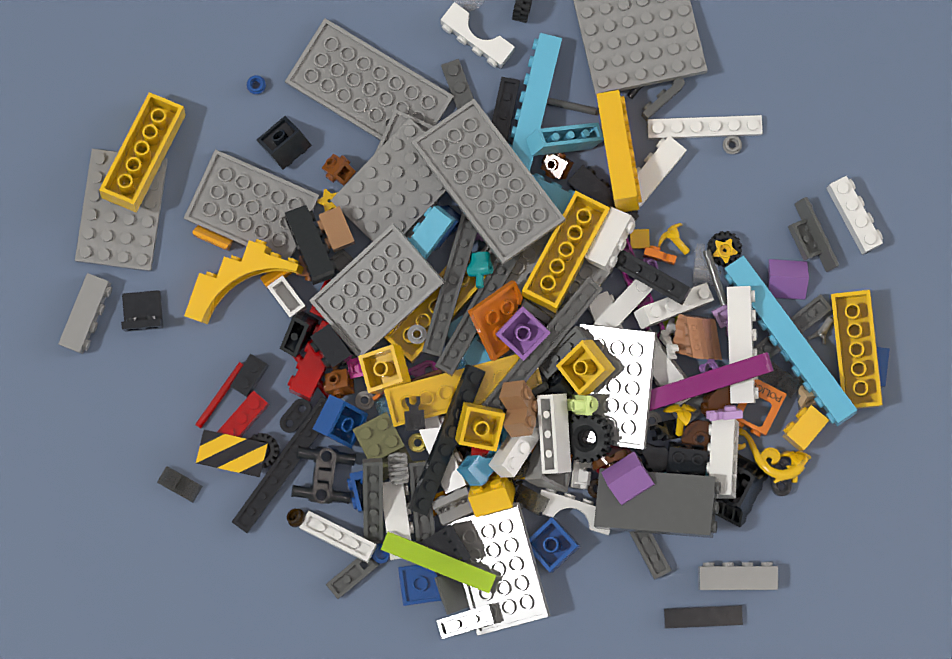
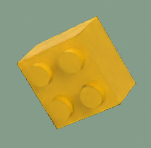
[556,340,616,395]
[358,344,411,394]
[455,402,505,452]
[782,405,829,451]
[468,472,515,517]

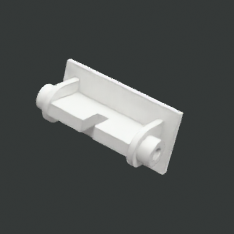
[570,460,592,489]

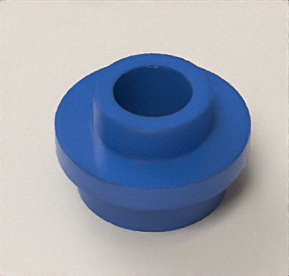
[247,75,266,95]

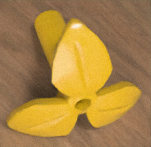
[658,223,690,255]
[663,404,696,436]
[780,451,811,483]

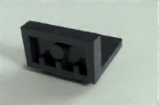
[121,290,163,332]
[666,441,709,476]
[419,524,471,576]

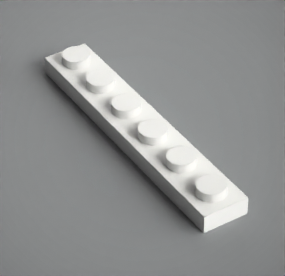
[647,115,762,139]

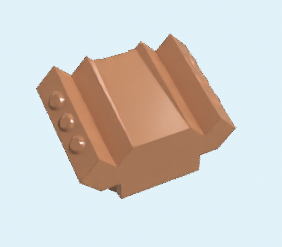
[672,314,722,360]

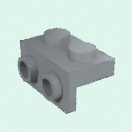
[432,487,474,526]

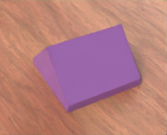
[767,259,809,300]
[496,306,551,361]
[601,452,655,505]

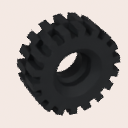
[568,413,614,463]

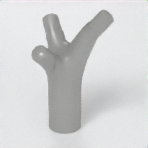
[807,317,834,344]

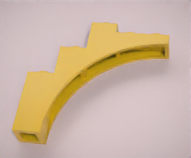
[184,239,304,324]

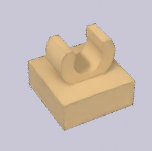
[798,385,816,408]

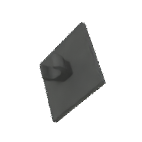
[434,575,469,615]

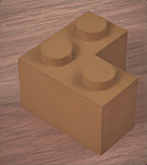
[317,206,355,253]
[499,380,538,437]

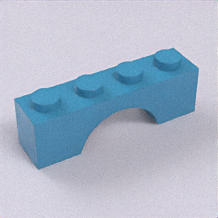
[457,414,508,486]

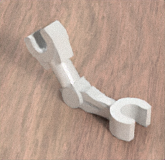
[659,318,679,359]

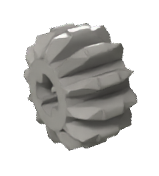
[388,452,410,485]

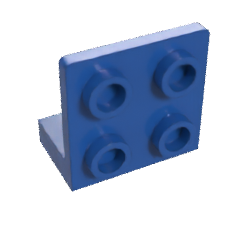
[347,470,363,513]

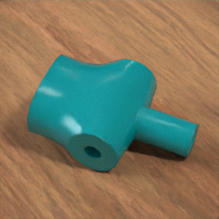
[467,252,493,288]

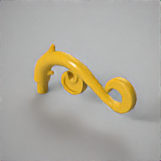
[738,428,809,483]

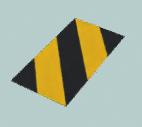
[196,429,268,477]

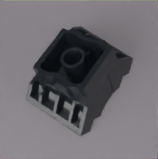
[715,454,768,527]

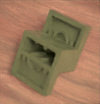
[352,412,412,481]

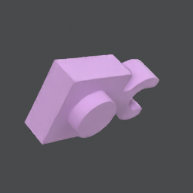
[711,305,728,337]
[706,405,743,421]

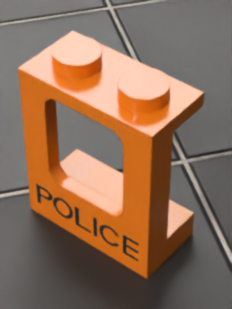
[736,379,787,437]

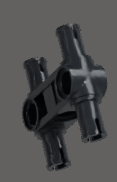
[291,446,356,504]

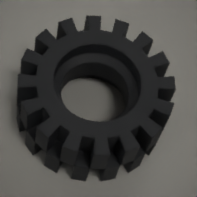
[512,0,532,23]
[707,231,742,267]
[248,433,280,468]

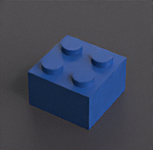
[313,395,369,449]
[529,517,581,573]

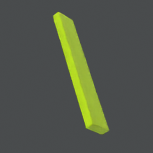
[381,531,496,593]

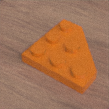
[468,280,523,361]

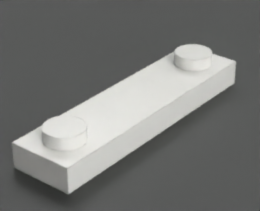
[593,279,653,328]
[299,511,377,563]

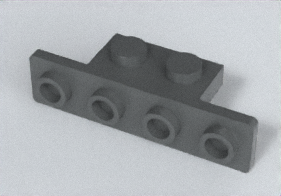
[788,197,839,272]

